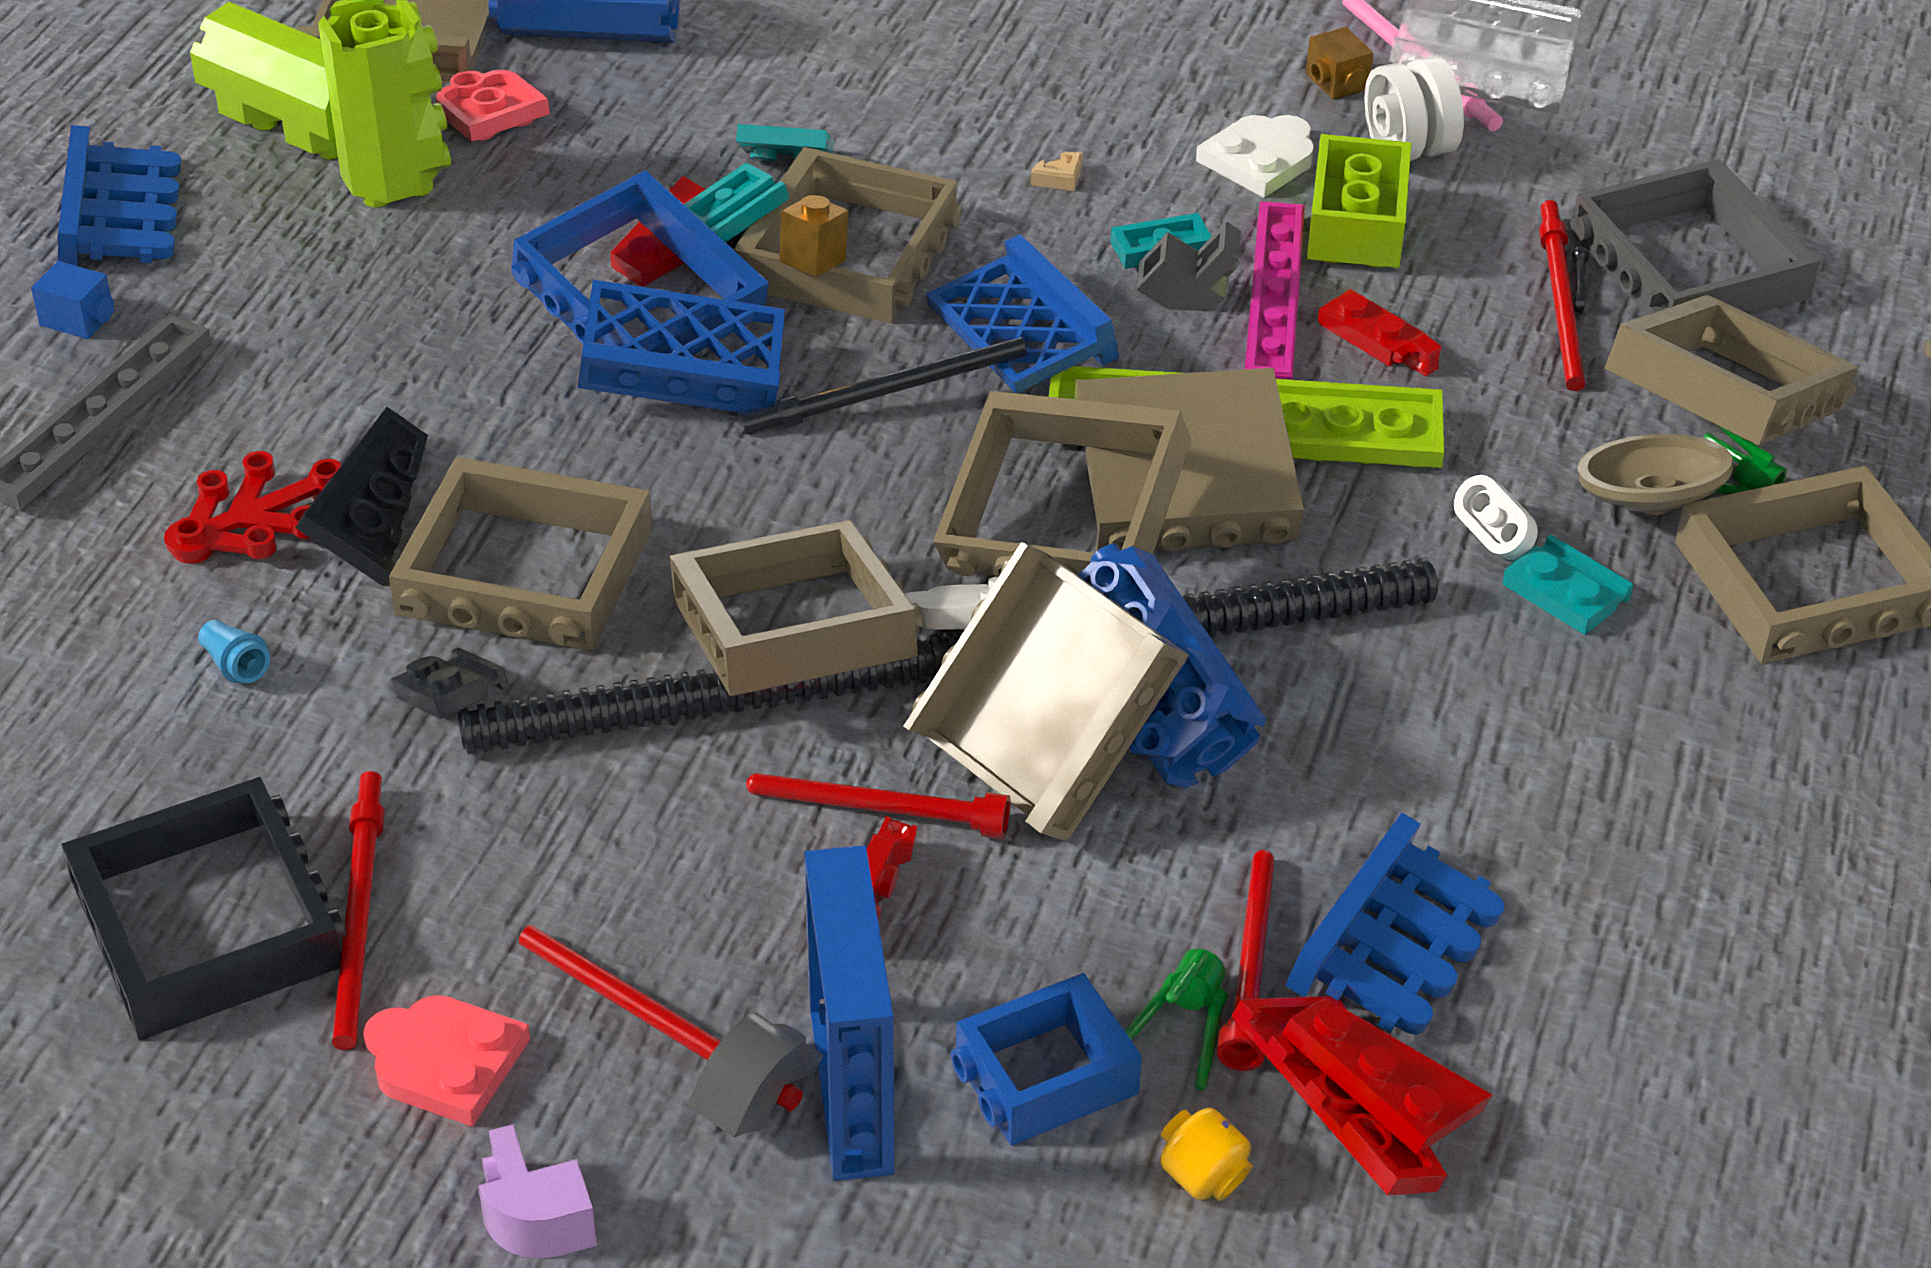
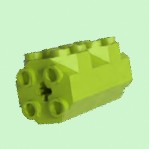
[318,0,451,207]
[190,2,338,159]

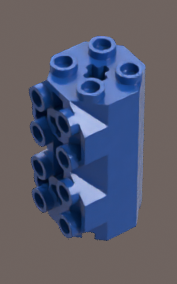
[489,0,680,43]
[1078,544,1266,788]

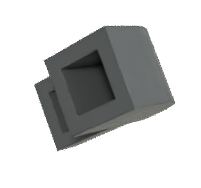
[1137,221,1242,311]
[687,1012,823,1138]

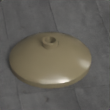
[1578,434,1733,515]

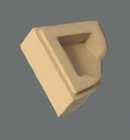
[1030,152,1083,191]

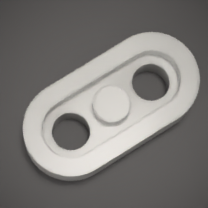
[1454,475,1537,560]

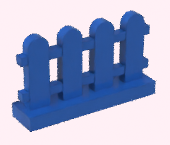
[58,125,181,266]
[1285,812,1504,1035]

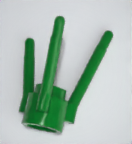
[1703,425,1787,495]
[1124,948,1228,1091]

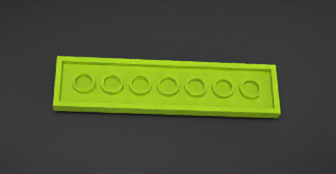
[1049,366,1444,468]

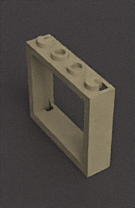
[733,147,962,324]
[1604,295,1859,446]
[933,391,1192,577]
[389,457,653,652]
[1675,465,1931,664]
[670,520,923,696]

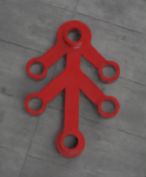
[164,451,341,564]

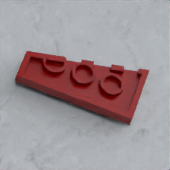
[1231,996,1448,1196]

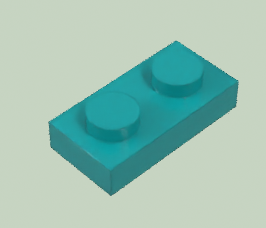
[1110,213,1212,269]

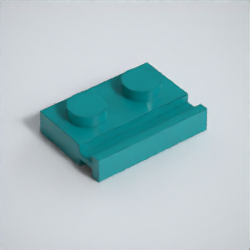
[736,124,834,161]
[684,163,790,242]
[1502,534,1634,635]

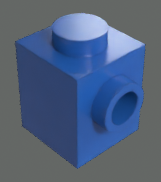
[31,261,115,339]

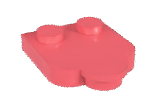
[436,70,550,142]
[364,995,530,1127]

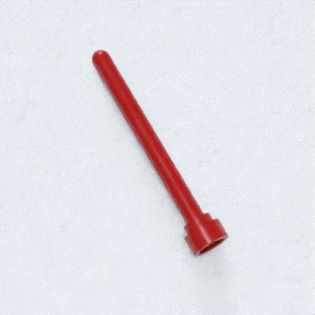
[746,773,1011,840]
[1217,850,1275,1071]

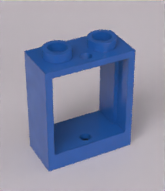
[951,973,1142,1146]

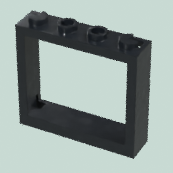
[61,776,347,1041]

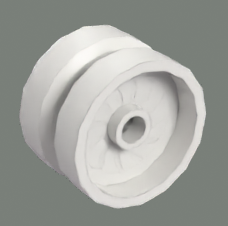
[1364,56,1464,161]

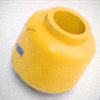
[1160,1108,1253,1201]

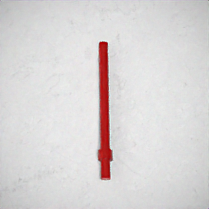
[1539,200,1585,391]
[332,771,385,1050]
[519,925,803,1111]

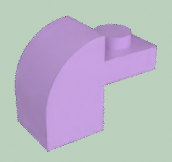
[478,1124,597,1258]

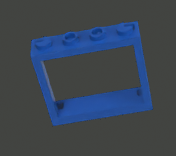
[511,170,769,356]
[804,845,894,1181]

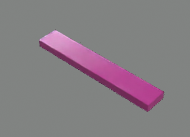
[1245,201,1305,380]

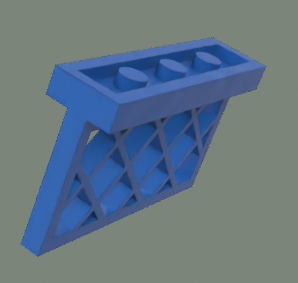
[926,234,1120,393]
[577,279,785,413]

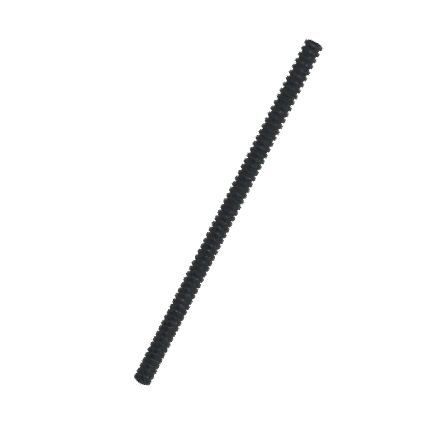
[458,557,1438,754]

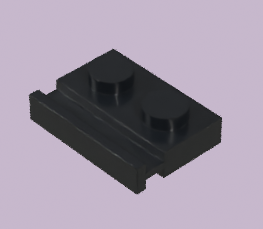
[391,647,510,719]

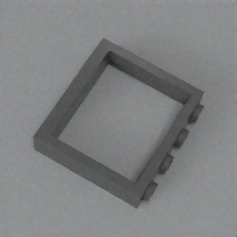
[1570,159,1820,315]

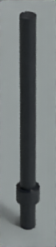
[740,337,1027,434]

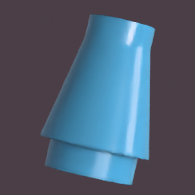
[198,620,270,683]

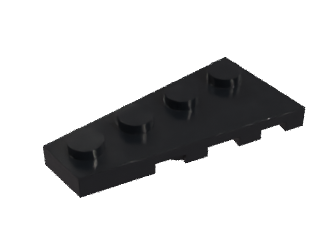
[295,407,428,586]

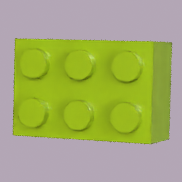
[1307,134,1412,268]

